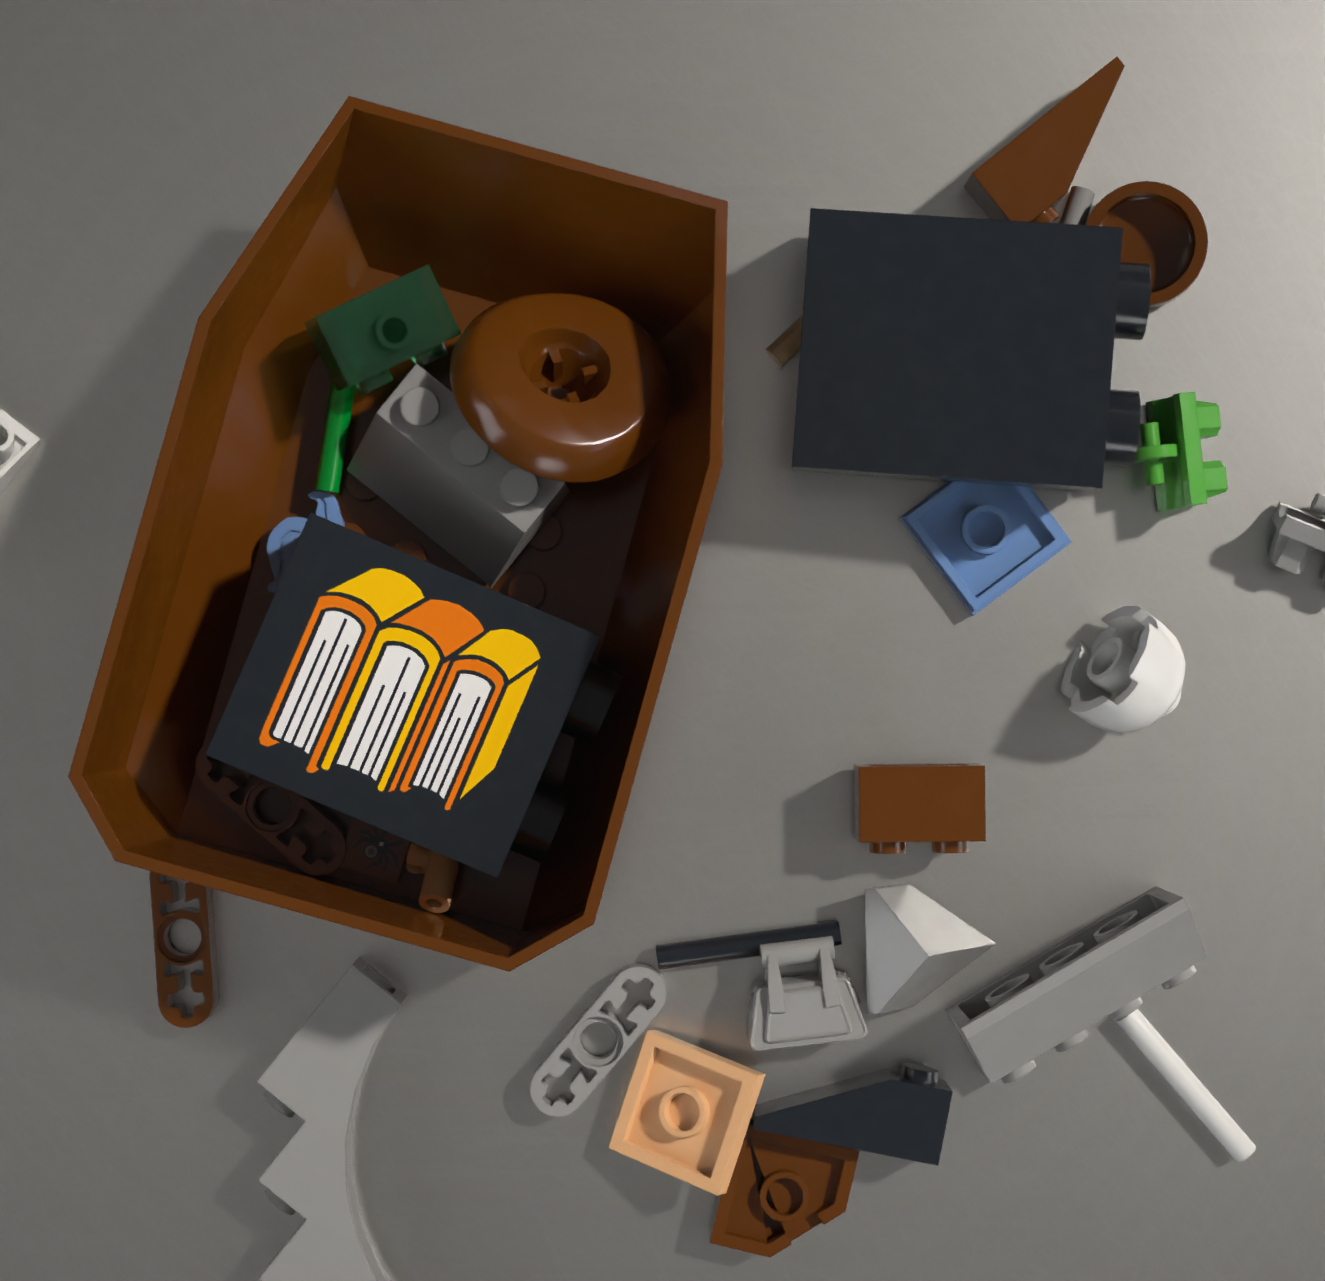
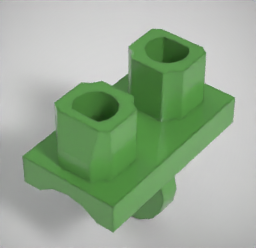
[1134,392,1228,511]

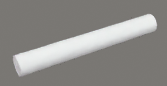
[1116,1009,1256,1162]

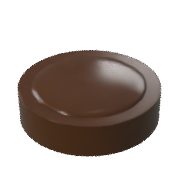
[1085,181,1208,308]

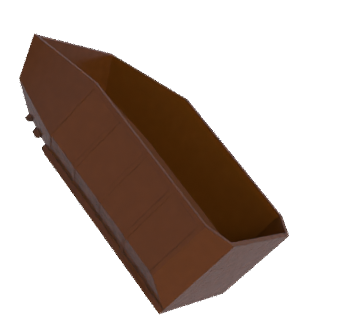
[68,96,728,972]

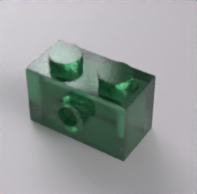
[304,264,461,395]

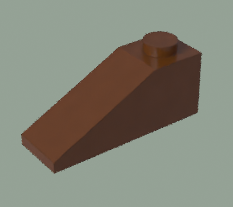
[964,56,1125,223]

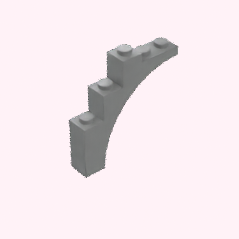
[257,957,407,1281]

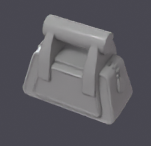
[747,936,868,1051]

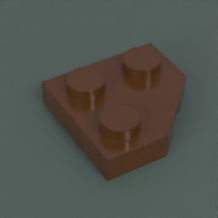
[709,1120,860,1258]

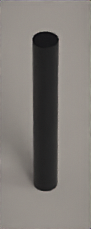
[655,920,842,970]

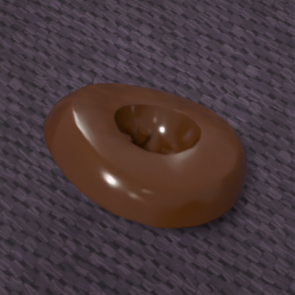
[450,293,672,483]

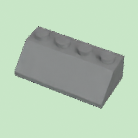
[946,886,1207,1084]

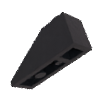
[751,1063,953,1166]

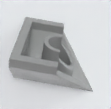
[865,884,996,1015]

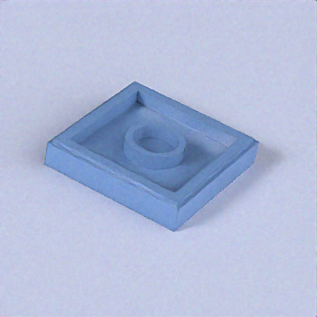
[898,481,1072,616]

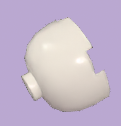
[1061,606,1186,733]

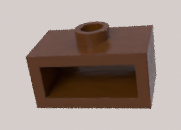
[854,763,986,854]

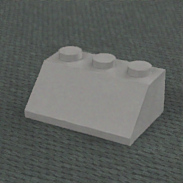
[347,364,570,588]

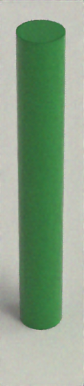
[314,305,368,494]

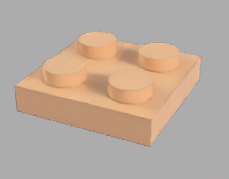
[608,1030,766,1196]

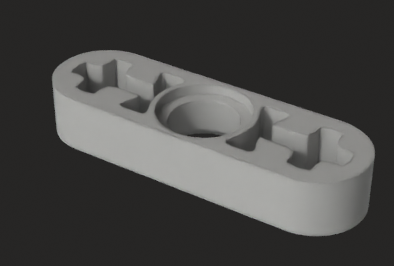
[530,963,666,1117]

